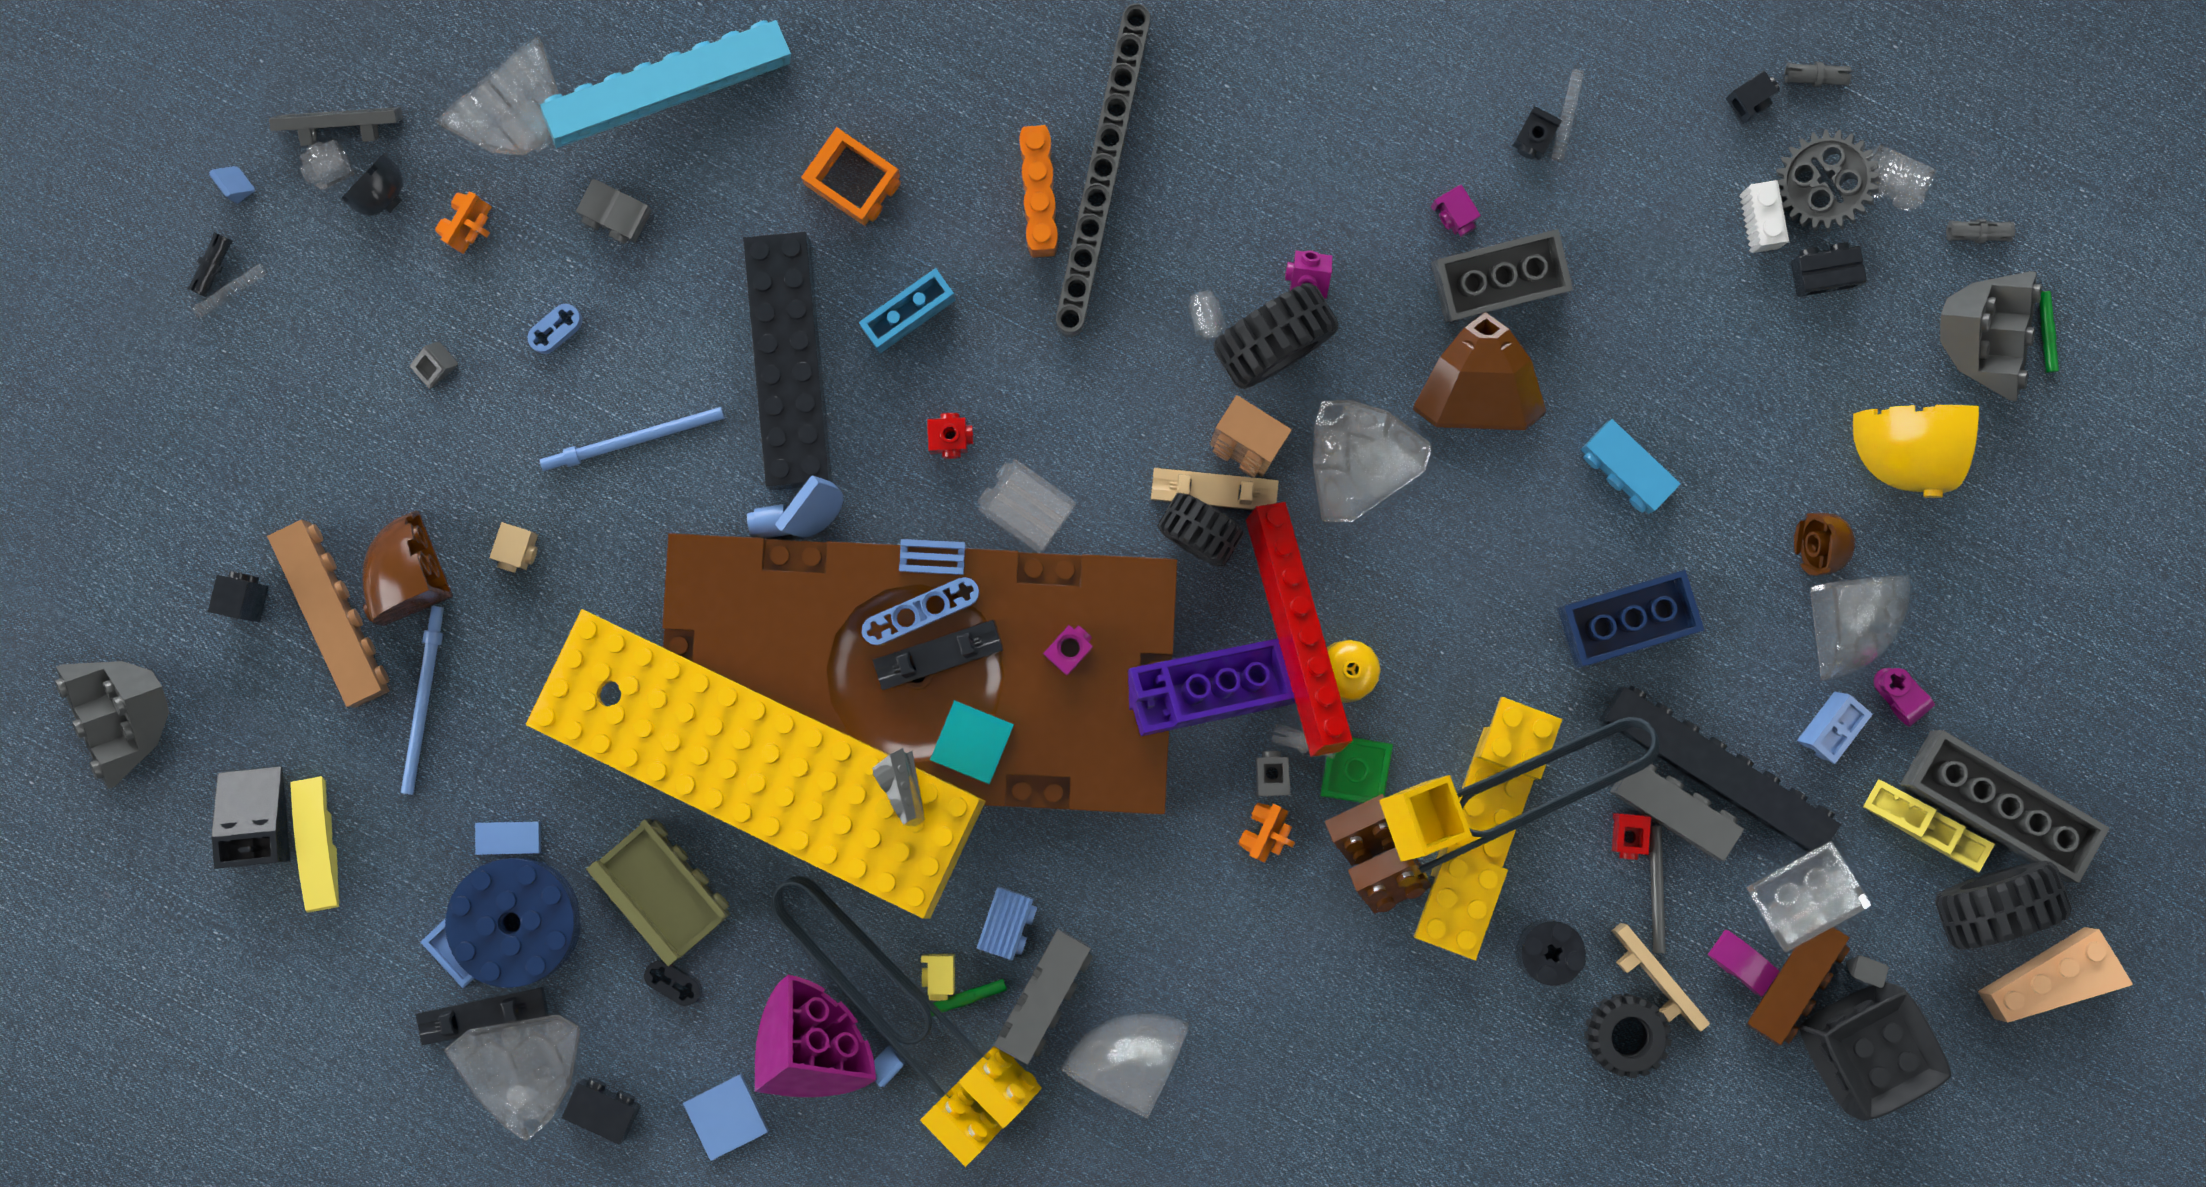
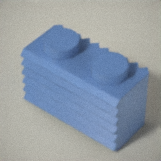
[977,886,1038,960]

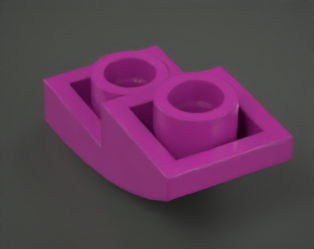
[1708,930,1780,997]

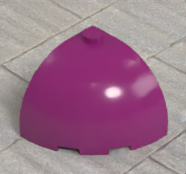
[755,974,876,1097]

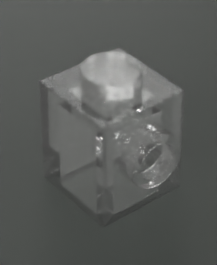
[299,140,355,190]

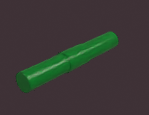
[2039,291,2059,373]
[930,979,1007,1016]

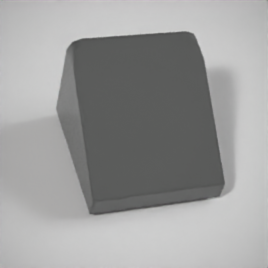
[409,342,458,389]
[1846,955,1889,988]

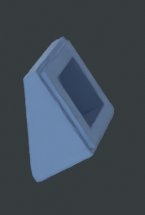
[209,166,255,204]
[874,1046,905,1087]

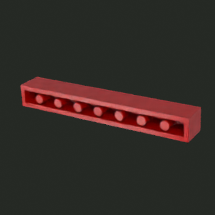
[1246,502,1353,757]

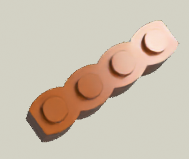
[1019,125,1058,258]

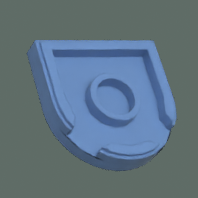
[775,475,843,538]

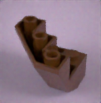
[1413,312,1546,430]

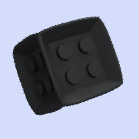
[1799,982,1951,1121]

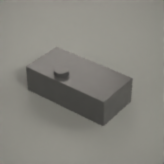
[1431,229,1573,323]

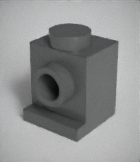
[1255,751,1290,796]

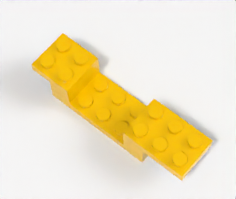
[1414,697,1562,961]

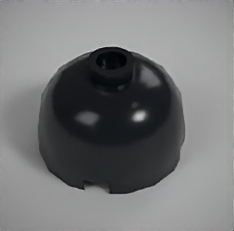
[341,153,403,216]

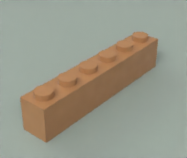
[267,520,390,708]

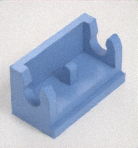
[1797,691,1873,764]

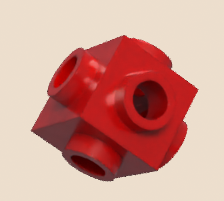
[927,413,973,459]

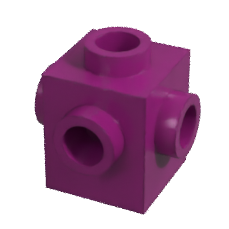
[1285,250,1333,299]

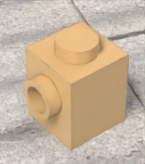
[490,522,538,573]

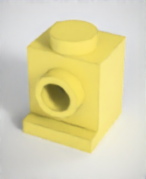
[921,954,955,1001]

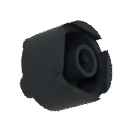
[1515,919,1586,986]

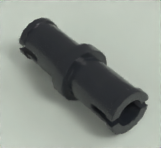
[187,232,233,297]

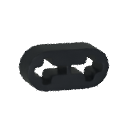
[644,960,702,1006]

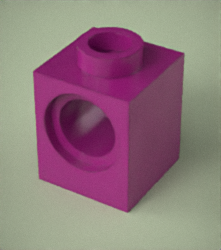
[1043,625,1093,676]

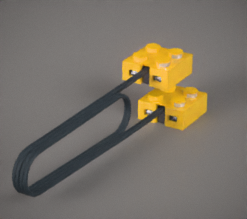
[771,876,1042,1167]

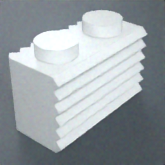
[1739,180,1789,253]

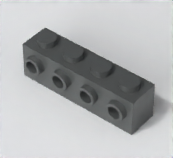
[1609,760,1744,861]

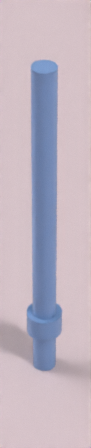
[540,407,725,471]
[401,606,444,795]

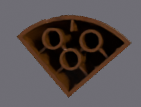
[362,510,453,626]

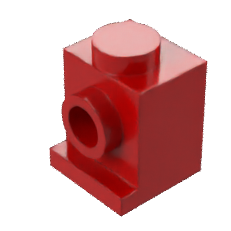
[1612,813,1651,860]

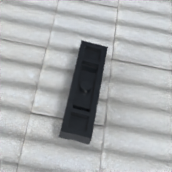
[873,620,1005,690]
[416,987,549,1046]

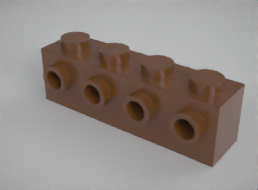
[1746,917,1850,1046]

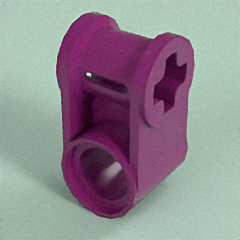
[1873,668,1935,727]

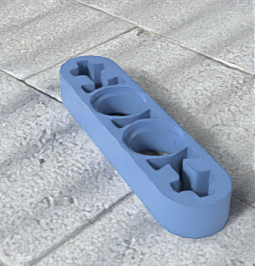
[862,577,980,646]

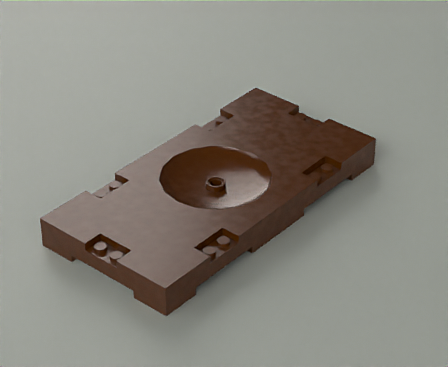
[652,533,1177,814]

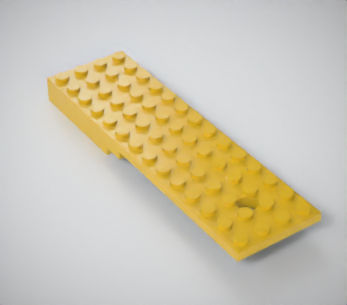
[526,609,986,919]

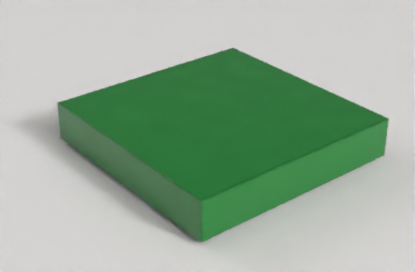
[1320,737,1393,803]

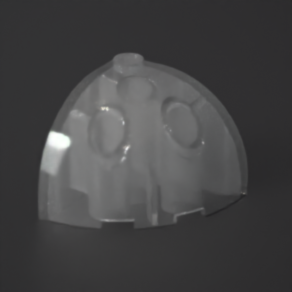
[1810,576,1911,681]
[1061,1013,1188,1119]

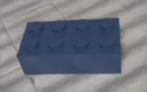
[1557,570,1704,668]

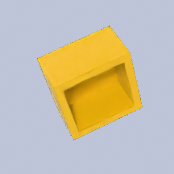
[1379,775,1472,862]

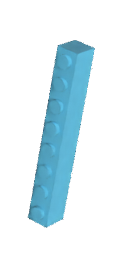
[540,20,791,148]

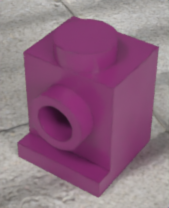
[1431,184,1481,237]

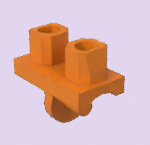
[435,191,492,254]
[1238,803,1295,863]

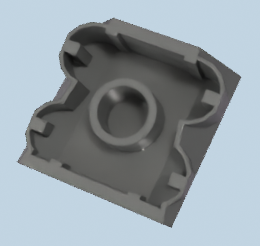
[872,748,925,827]

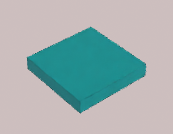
[930,700,1014,784]

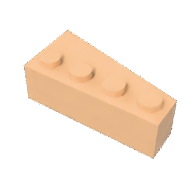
[1978,927,2133,1022]

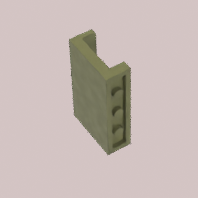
[586,818,731,966]

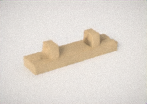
[1151,468,1279,510]
[1611,923,1710,1032]

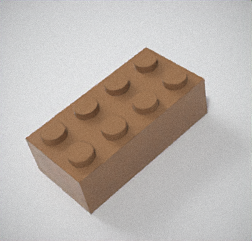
[1210,395,1292,478]

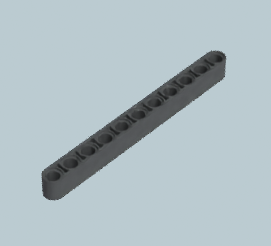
[1056,3,1150,337]

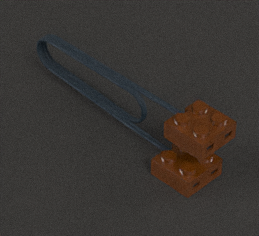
[1325,717,1660,914]

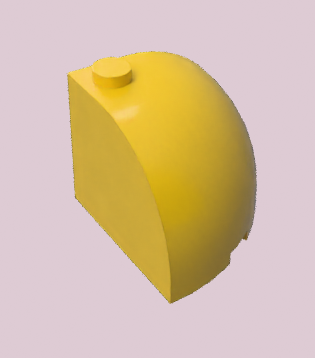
[1853,405,1979,498]

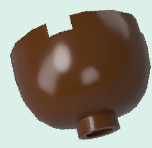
[1794,512,1855,576]

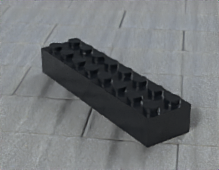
[743,231,832,491]

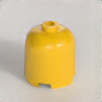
[1327,640,1381,703]

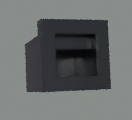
[1726,70,1780,124]
[1512,106,1562,160]

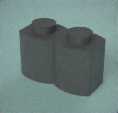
[576,179,652,244]

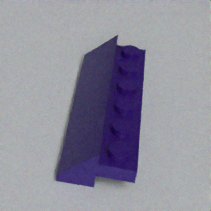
[1128,638,1296,736]

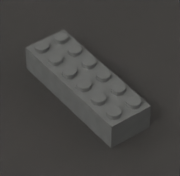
[1900,730,2110,883]

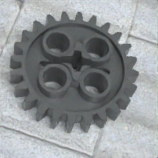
[1776,130,1881,232]

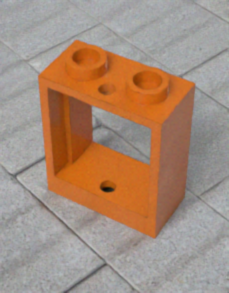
[801,127,901,226]

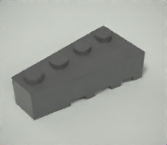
[994,928,1093,1065]

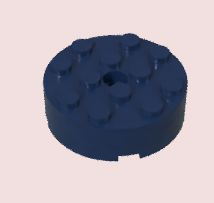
[445,858,581,988]

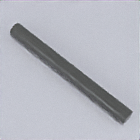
[1649,826,1666,953]

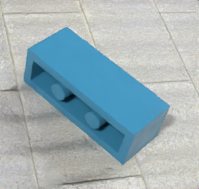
[859,268,956,354]
[1580,419,1681,514]

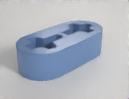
[527,304,582,354]

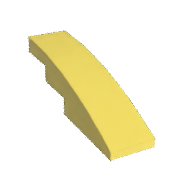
[290,776,339,913]
[1863,779,1995,873]

